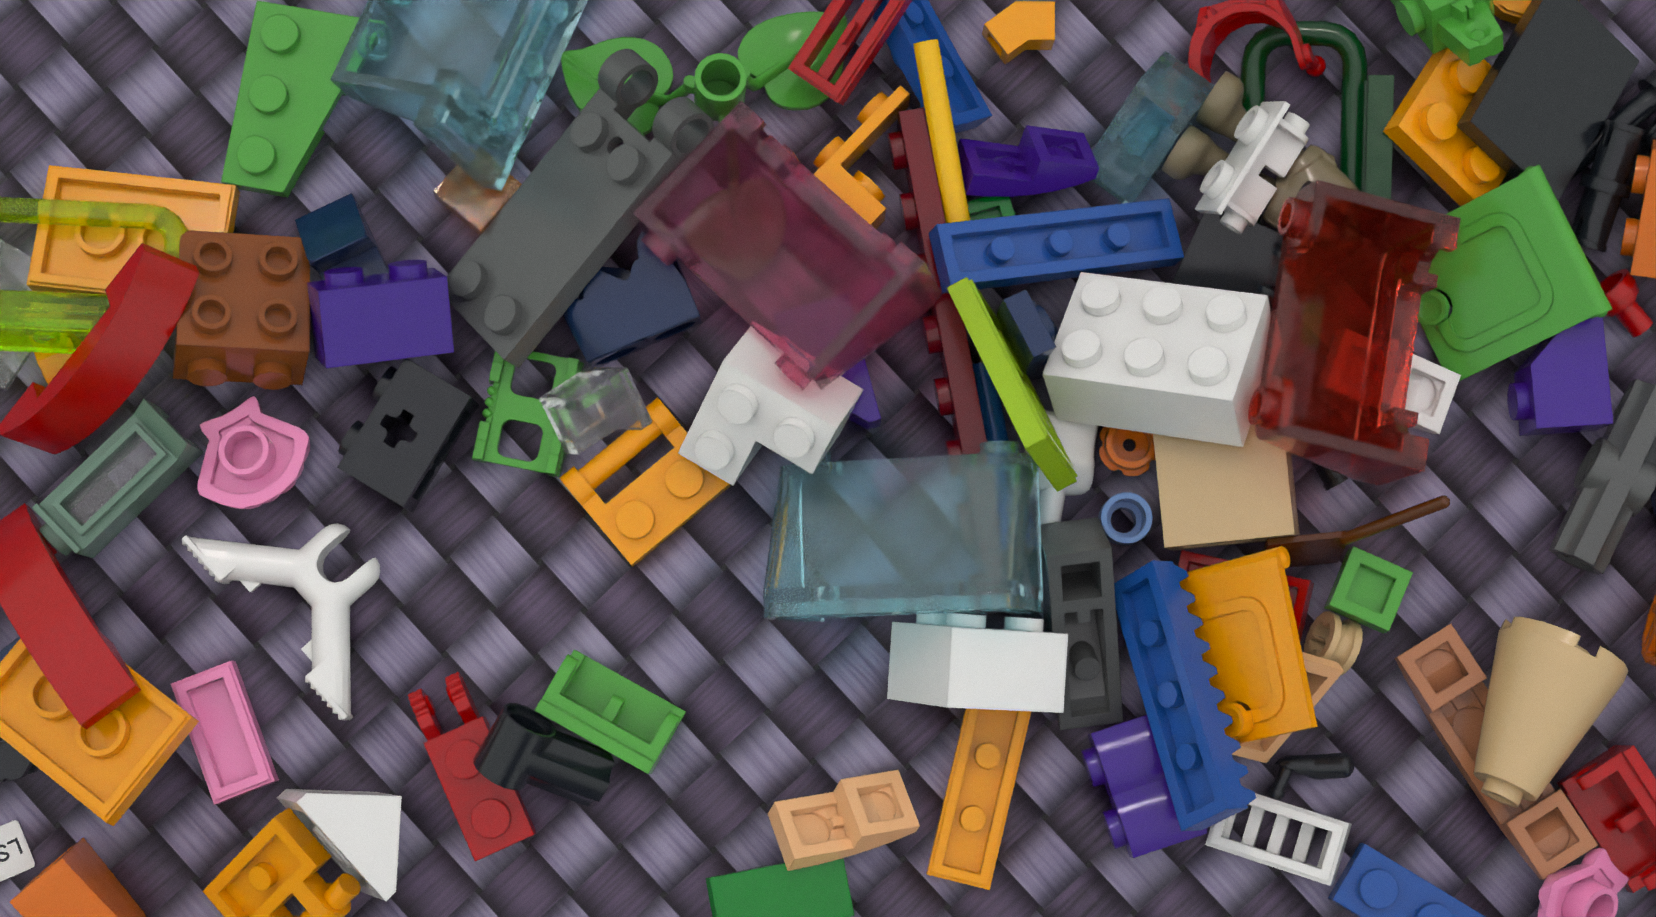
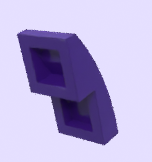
[957,125,1100,197]

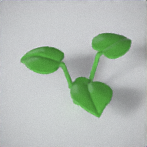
[561,11,847,284]

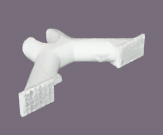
[182,523,380,720]

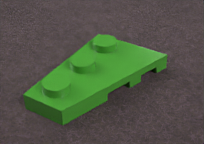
[221,0,384,198]

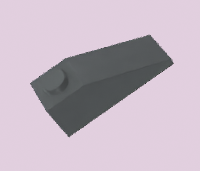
[1035,517,1123,730]

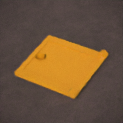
[1179,546,1318,744]

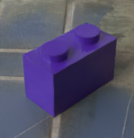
[307,260,454,369]

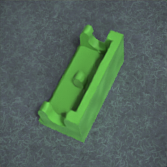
[534,649,686,774]

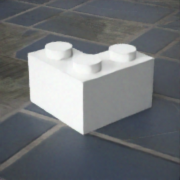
[678,324,864,486]
[887,611,1068,713]

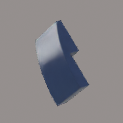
[997,290,1058,380]

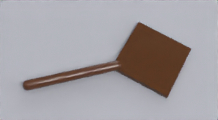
[1262,495,1450,568]

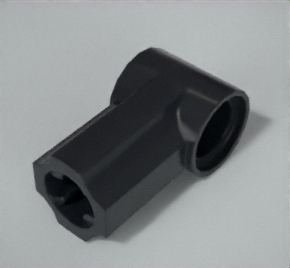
[473,703,614,807]

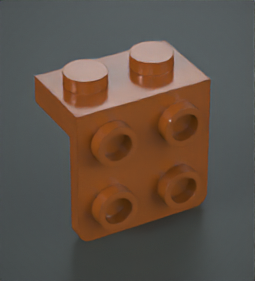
[173,230,310,390]

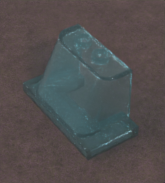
[330,0,588,191]

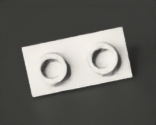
[1195,101,1310,234]

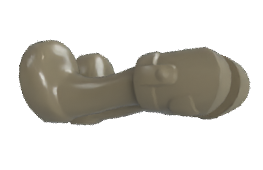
[1162,71,1358,242]

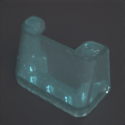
[763,441,1043,623]

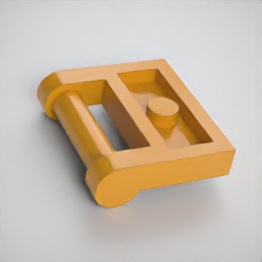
[559,397,730,567]

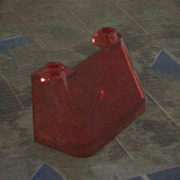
[1248,180,1461,486]

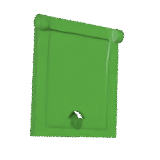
[1382,164,1613,381]

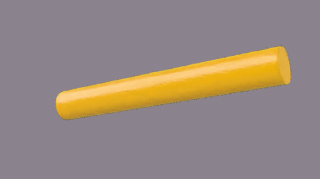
[913,39,970,223]

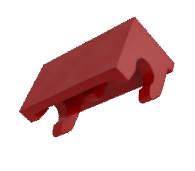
[1557,745,1656,893]

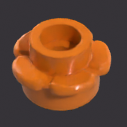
[1099,427,1155,477]

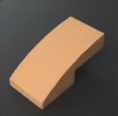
[768,770,920,871]

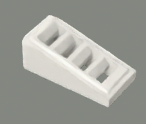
[1205,793,1352,886]

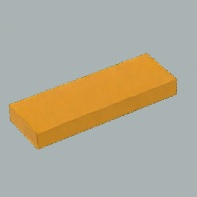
[926,709,1031,890]

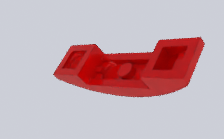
[0,243,199,455]
[0,503,141,730]

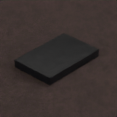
[1456,0,1639,201]

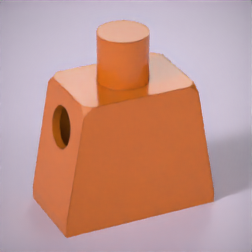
[10,837,146,917]

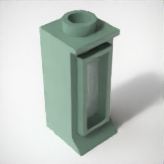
[32,398,204,558]

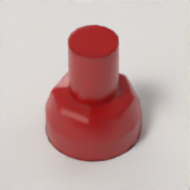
[1600,269,1653,338]

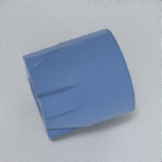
[1098,492,1153,546]

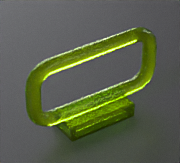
[0,197,188,354]

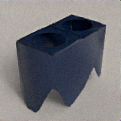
[563,226,702,370]

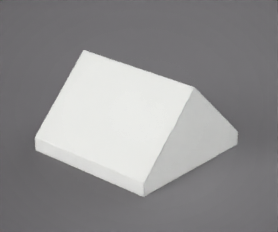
[277,789,402,901]

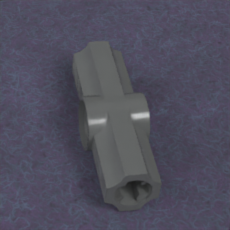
[1548,379,1656,575]

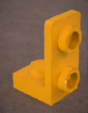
[813,85,910,239]

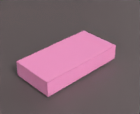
[171,661,279,805]

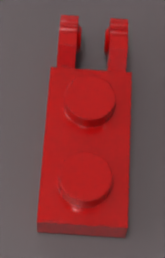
[408,672,536,861]

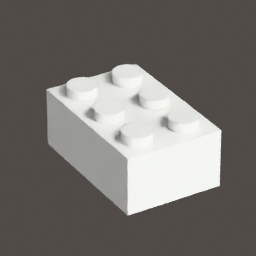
[1042,272,1277,447]

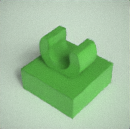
[1324,546,1413,634]

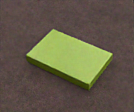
[947,277,1078,492]

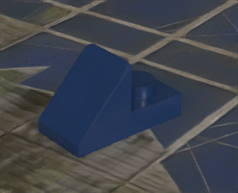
[295,193,389,280]

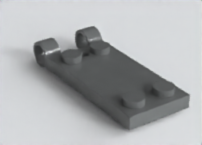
[447,49,714,368]

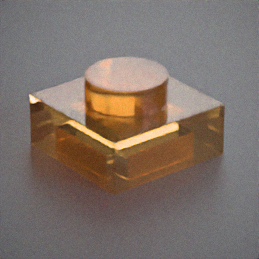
[433,146,522,235]

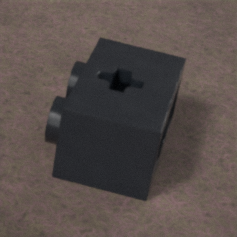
[337,358,479,512]

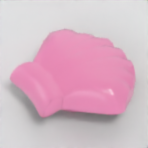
[197,396,310,509]
[1538,848,1629,917]

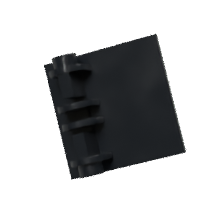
[1172,211,1326,369]

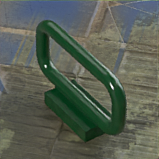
[1240,21,1394,267]

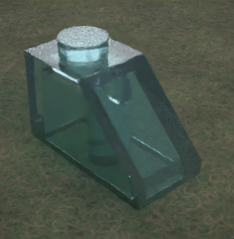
[1092,51,1215,203]

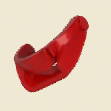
[1188,0,1326,98]

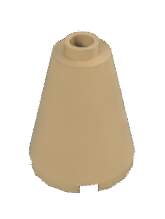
[1473,617,1628,807]

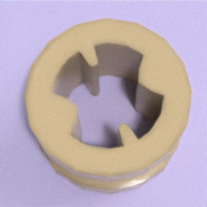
[1304,611,1363,675]

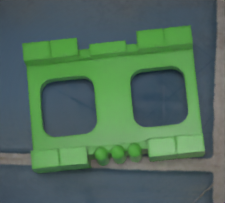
[472,351,584,477]

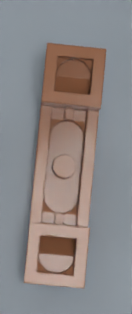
[1395,624,1598,880]

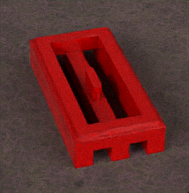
[788,0,912,105]

